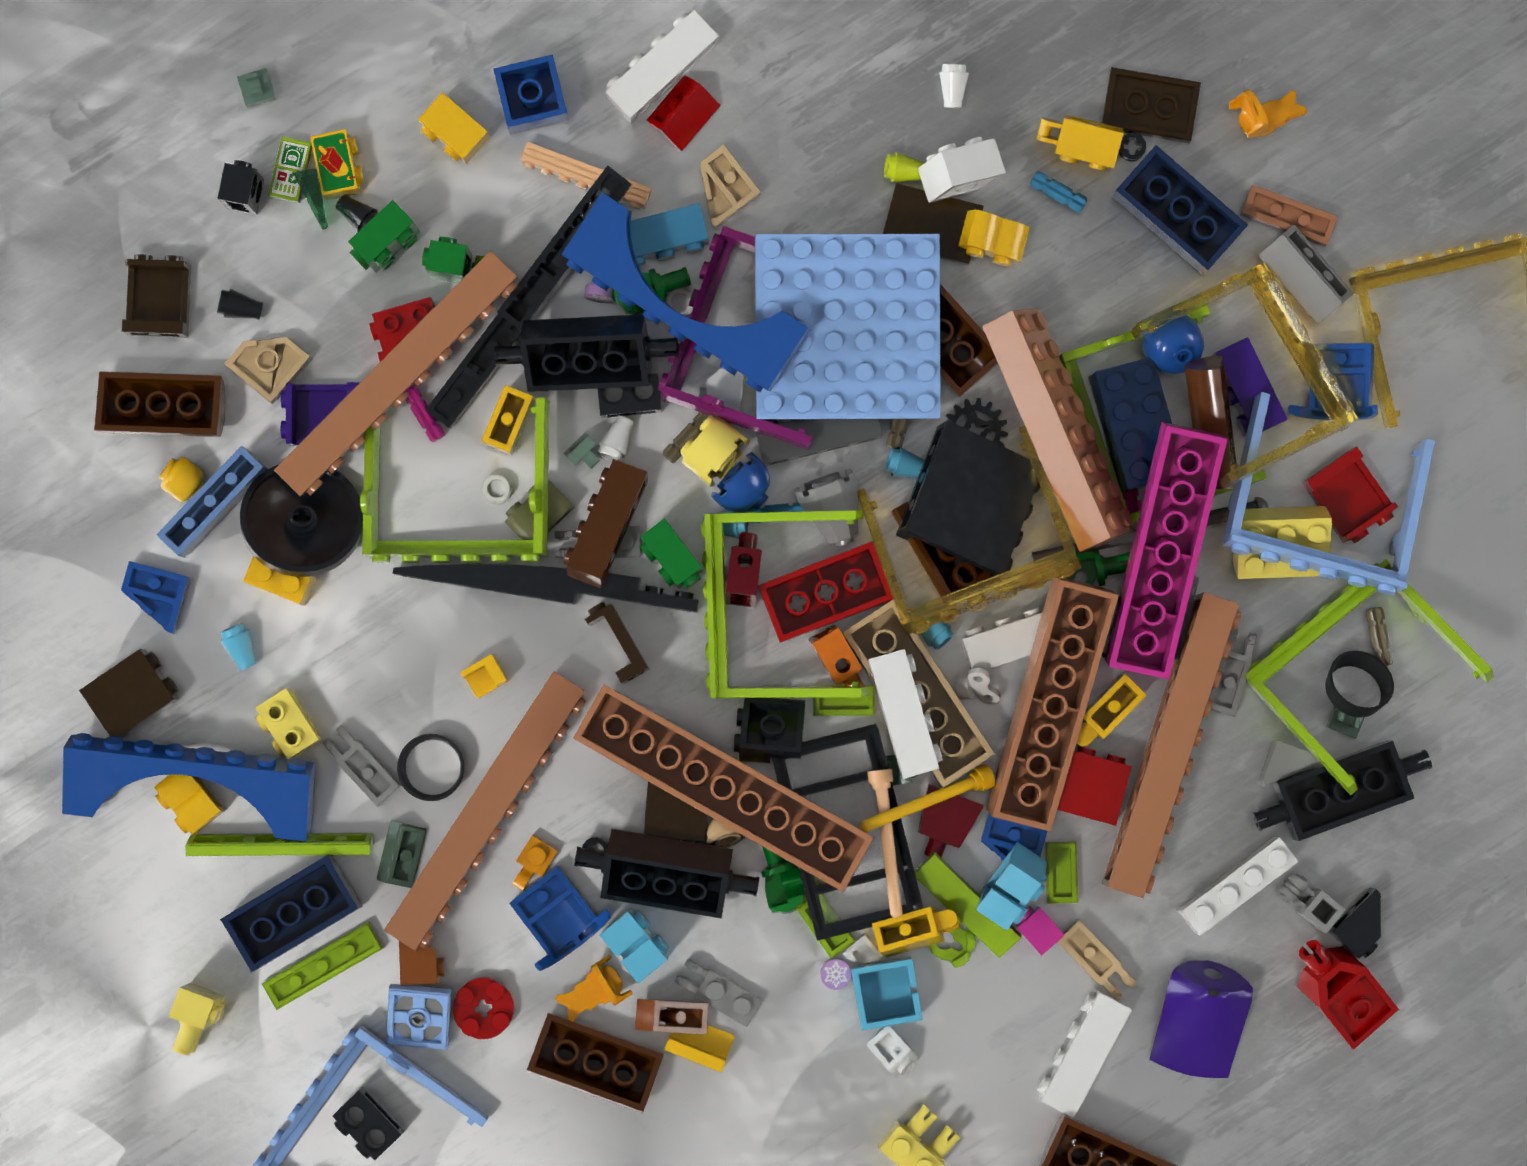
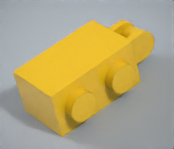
[1036,114,1124,171]
[1076,674,1147,746]
[872,906,961,958]

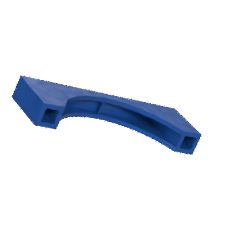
[562,192,811,393]
[62,733,315,841]

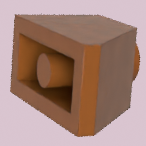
[399,941,445,985]
[635,999,709,1034]

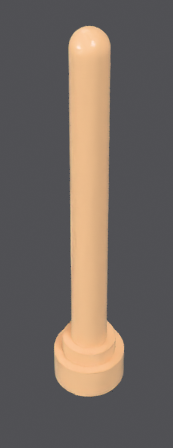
[867,769,903,918]

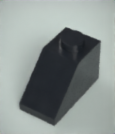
[1328,888,1381,959]

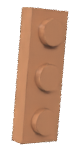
[1240,185,1338,247]

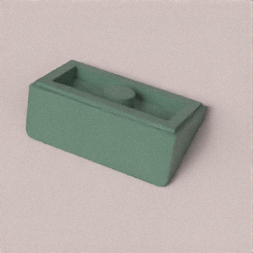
[377,820,427,888]

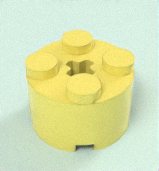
[680,415,750,487]

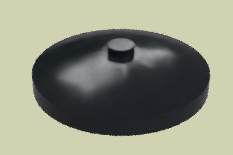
[240,465,363,577]

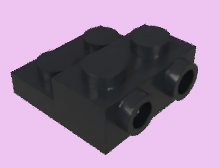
[734,698,806,763]

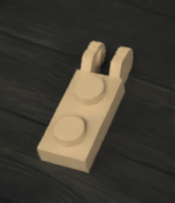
[1058,919,1136,1001]

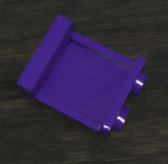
[280,382,363,446]

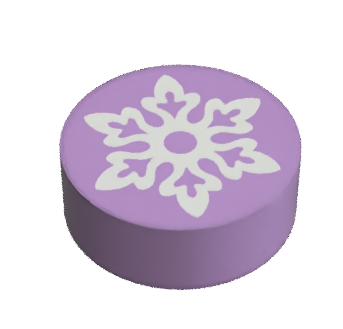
[584,283,614,303]
[821,958,851,990]

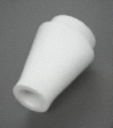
[939,64,969,108]
[597,415,634,462]

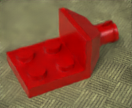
[1297,940,1399,1050]

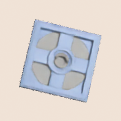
[386,984,452,1050]

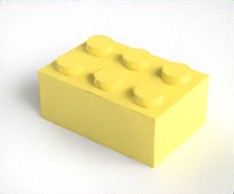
[1232,506,1332,579]

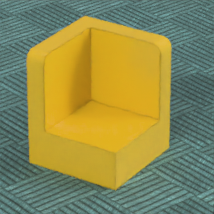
[460,654,509,698]

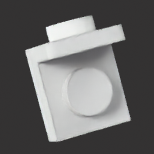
[866,1026,919,1078]

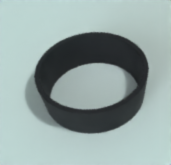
[1325,651,1394,717]
[397,734,464,801]

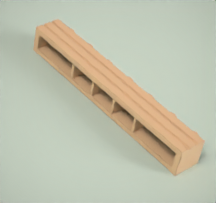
[521,141,652,210]

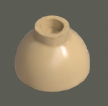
[706,817,745,848]

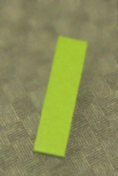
[914,852,1021,958]
[262,922,384,1010]

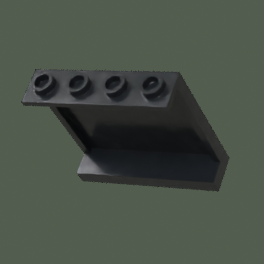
[896,420,1043,581]

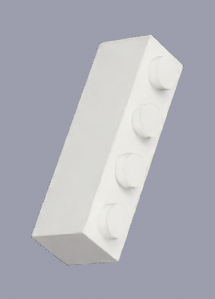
[605,10,720,124]
[961,607,1042,670]
[868,649,943,779]
[1177,836,1298,936]
[1037,990,1132,1118]

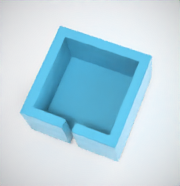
[976,842,1048,931]
[599,909,669,984]
[850,956,923,1031]

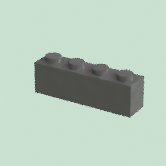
[755,419,883,466]

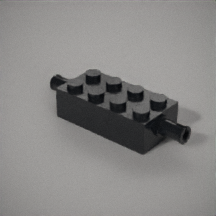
[494,314,679,392]
[1252,740,1432,841]
[574,829,760,919]

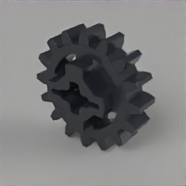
[945,398,1008,447]

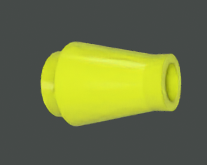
[884,152,926,182]

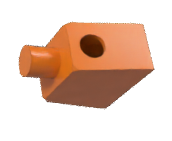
[808,624,865,686]

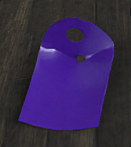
[1149,960,1253,1078]

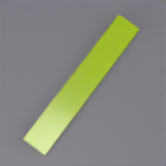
[185,833,374,856]

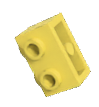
[255,688,323,759]

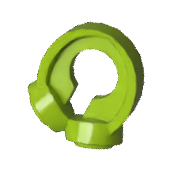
[928,927,976,968]

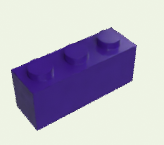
[1212,337,1288,434]

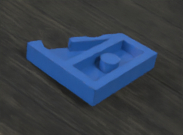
[121,561,190,634]
[981,812,1048,861]

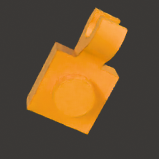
[512,835,558,891]

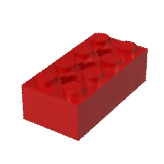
[758,541,895,644]

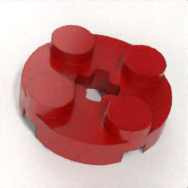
[452,977,515,1039]

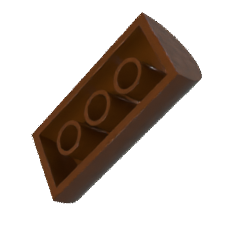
[940,284,998,397]
[1184,355,1238,490]
[94,371,225,437]
[891,501,1005,617]
[526,1013,664,1114]
[1039,1114,1178,1166]

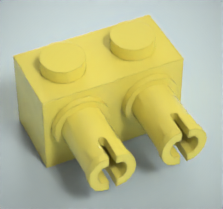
[169,983,226,1056]
[878,1104,961,1166]

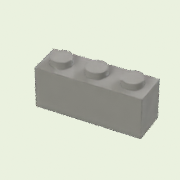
[1258,225,1354,324]

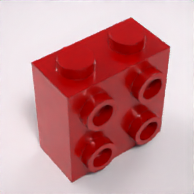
[369,297,450,363]
[1057,746,1132,826]

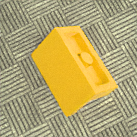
[664,1024,734,1073]

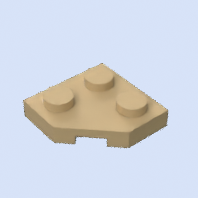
[224,337,311,404]

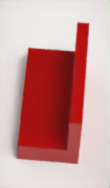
[646,75,721,151]

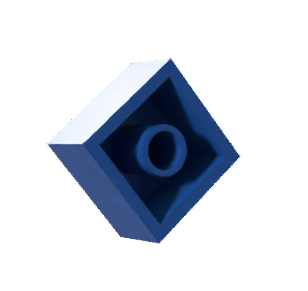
[493,54,569,134]

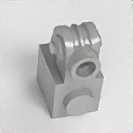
[1278,873,1346,934]

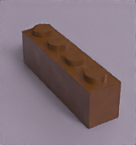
[564,459,648,589]

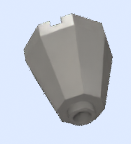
[794,469,858,547]

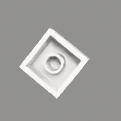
[918,137,1006,203]

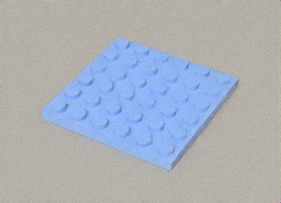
[755,234,940,420]

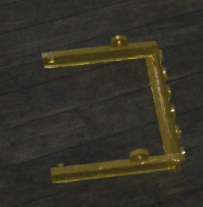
[1349,232,1527,429]
[1130,263,1358,489]
[857,426,1082,635]

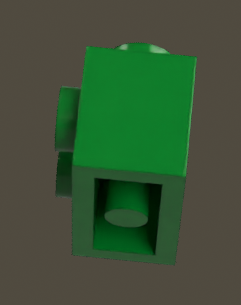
[422,237,472,283]

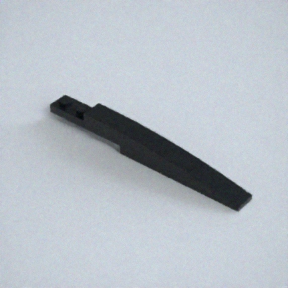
[425,165,632,429]
[392,564,699,613]

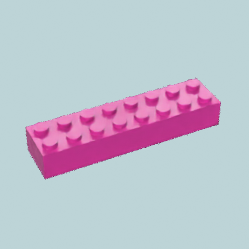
[1105,422,1228,679]

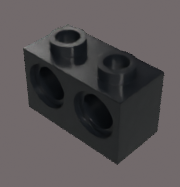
[217,160,264,215]
[598,371,662,418]
[332,1087,405,1161]

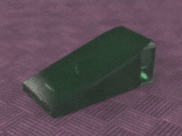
[292,168,328,230]

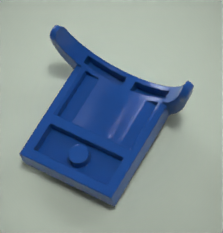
[1288,343,1378,421]
[509,866,611,971]

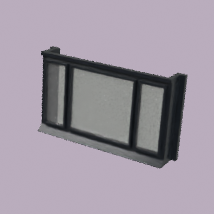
[771,724,924,941]

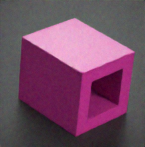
[1015,906,1065,956]

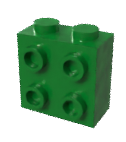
[348,200,420,273]
[639,518,703,589]

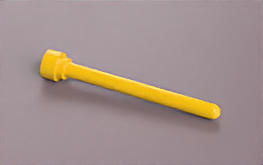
[860,764,995,832]

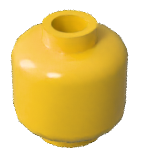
[159,457,205,502]

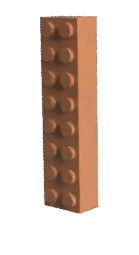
[982,308,1134,552]
[986,575,1119,832]

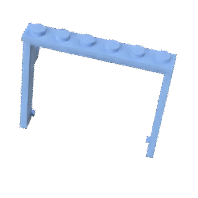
[1222,392,1435,595]
[253,1025,488,1166]

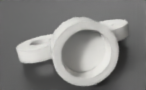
[956,668,1001,704]

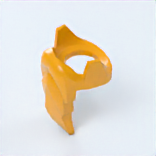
[1228,89,1307,138]
[555,955,633,1022]

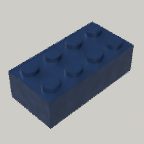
[1112,145,1248,276]
[1088,357,1172,493]
[220,855,363,972]

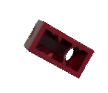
[725,532,762,608]
[918,784,984,858]

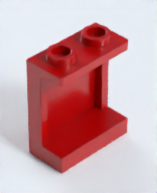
[1302,446,1398,544]

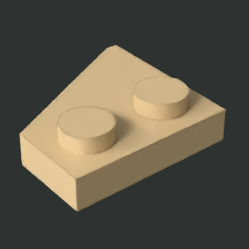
[700,144,761,229]

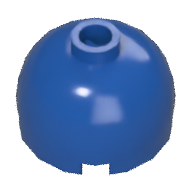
[1141,312,1204,374]
[711,452,770,513]

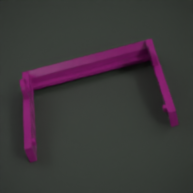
[658,226,812,450]

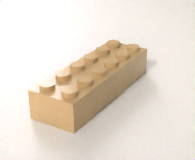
[842,599,995,788]

